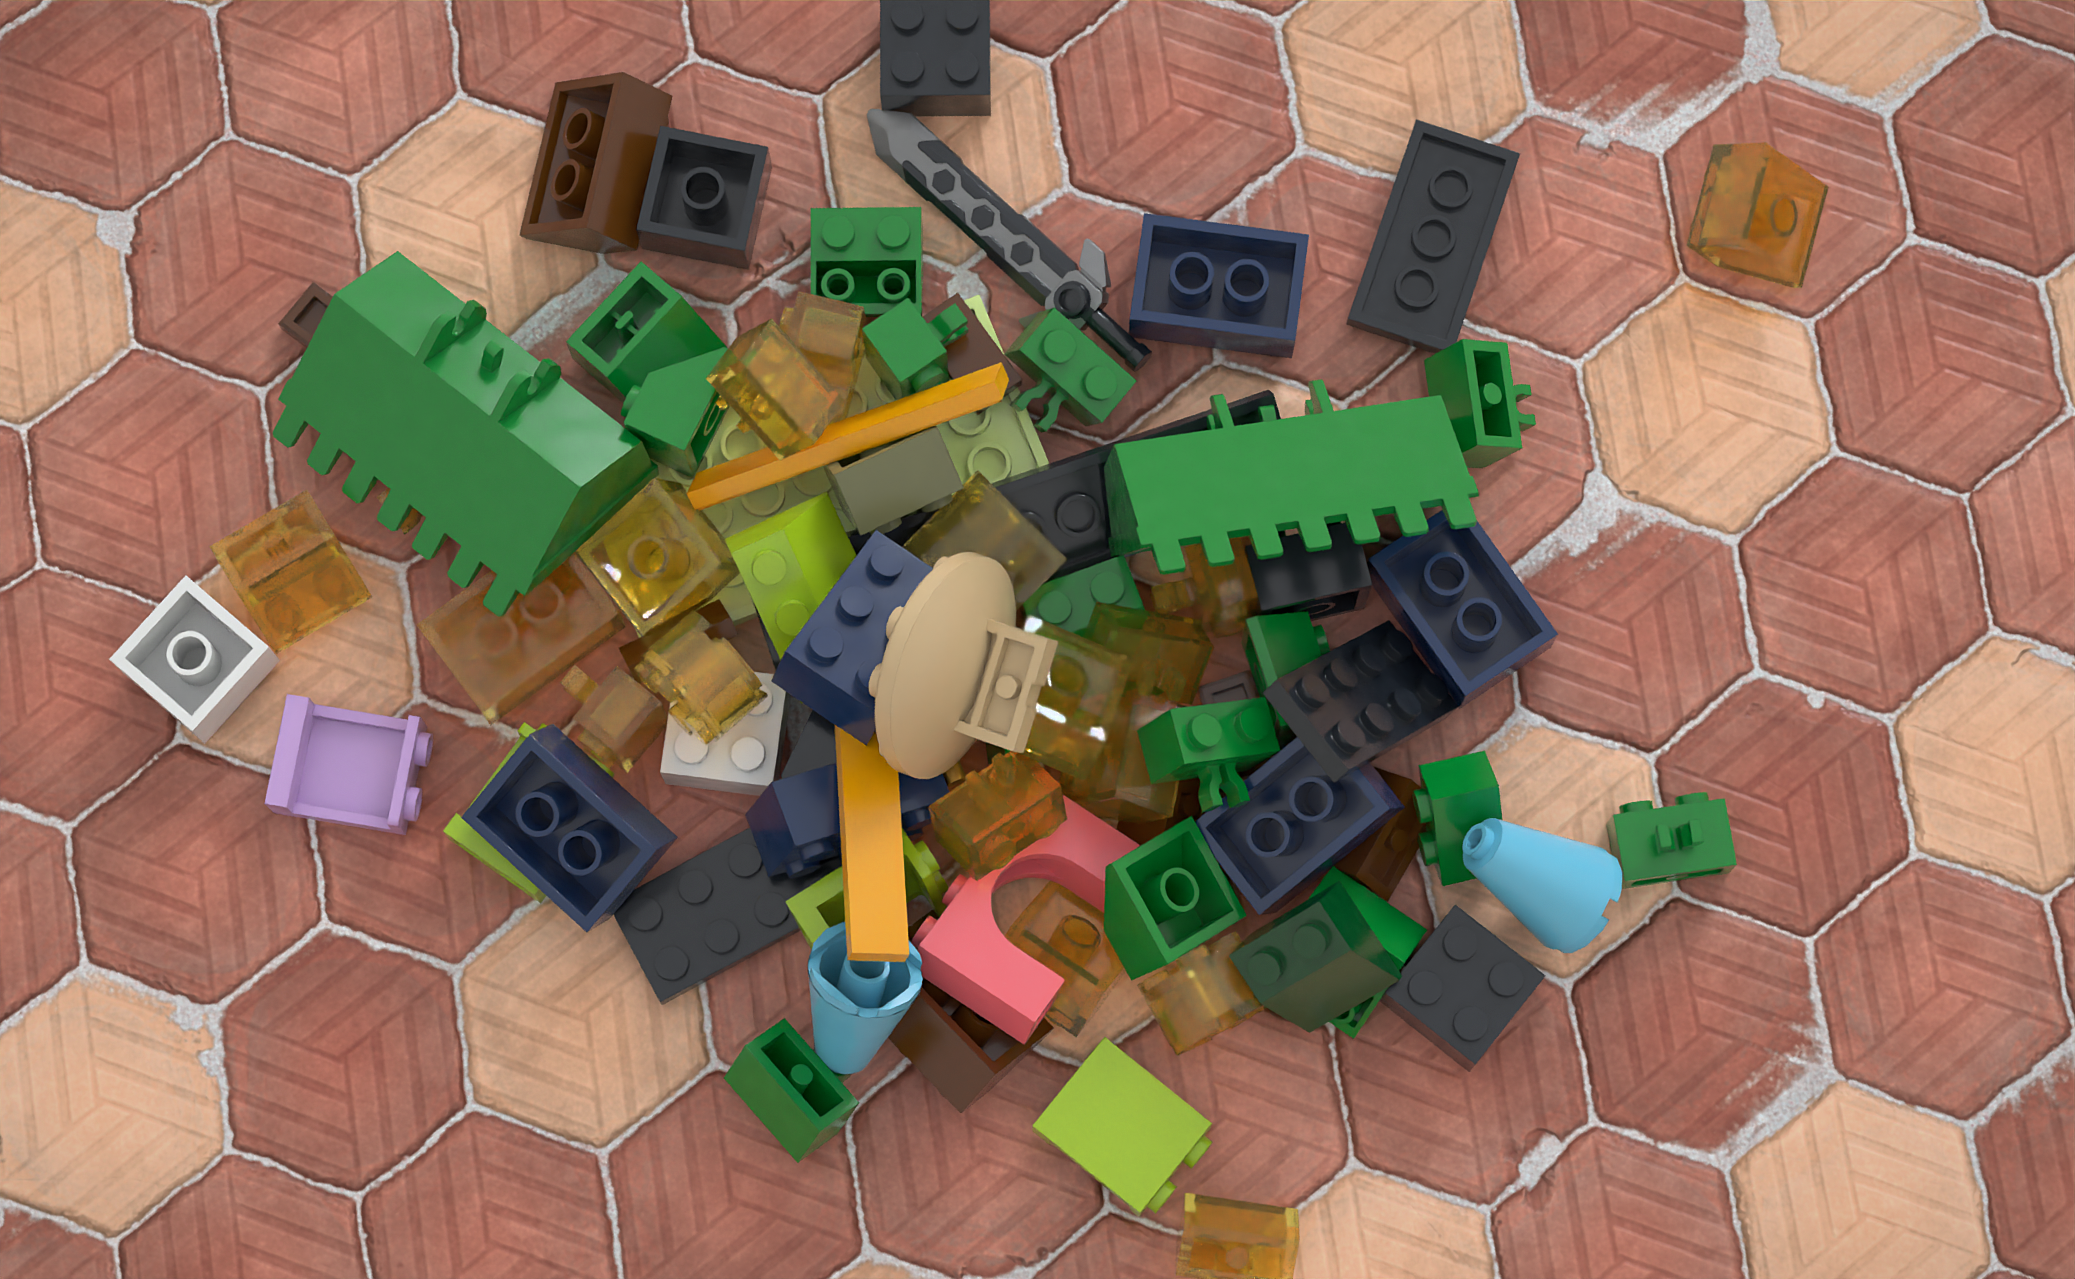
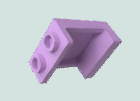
[264,694,433,835]

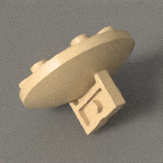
[869,552,1058,779]

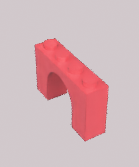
[911,780,1140,1045]

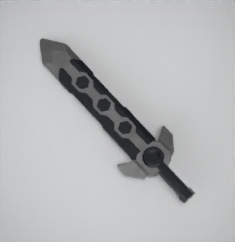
[867,109,1152,372]

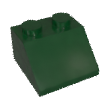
[1229,881,1403,1033]

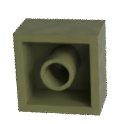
[823,426,964,535]

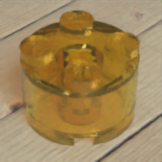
[633,611,768,745]
[1137,931,1267,1056]

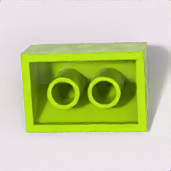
[724,491,857,704]

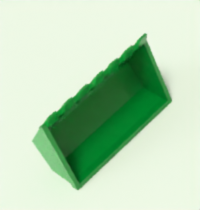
[272,251,659,617]
[1104,379,1479,575]

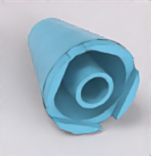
[1462,818,1622,953]
[808,922,923,1074]

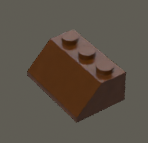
[519,72,673,254]
[888,909,1054,1113]

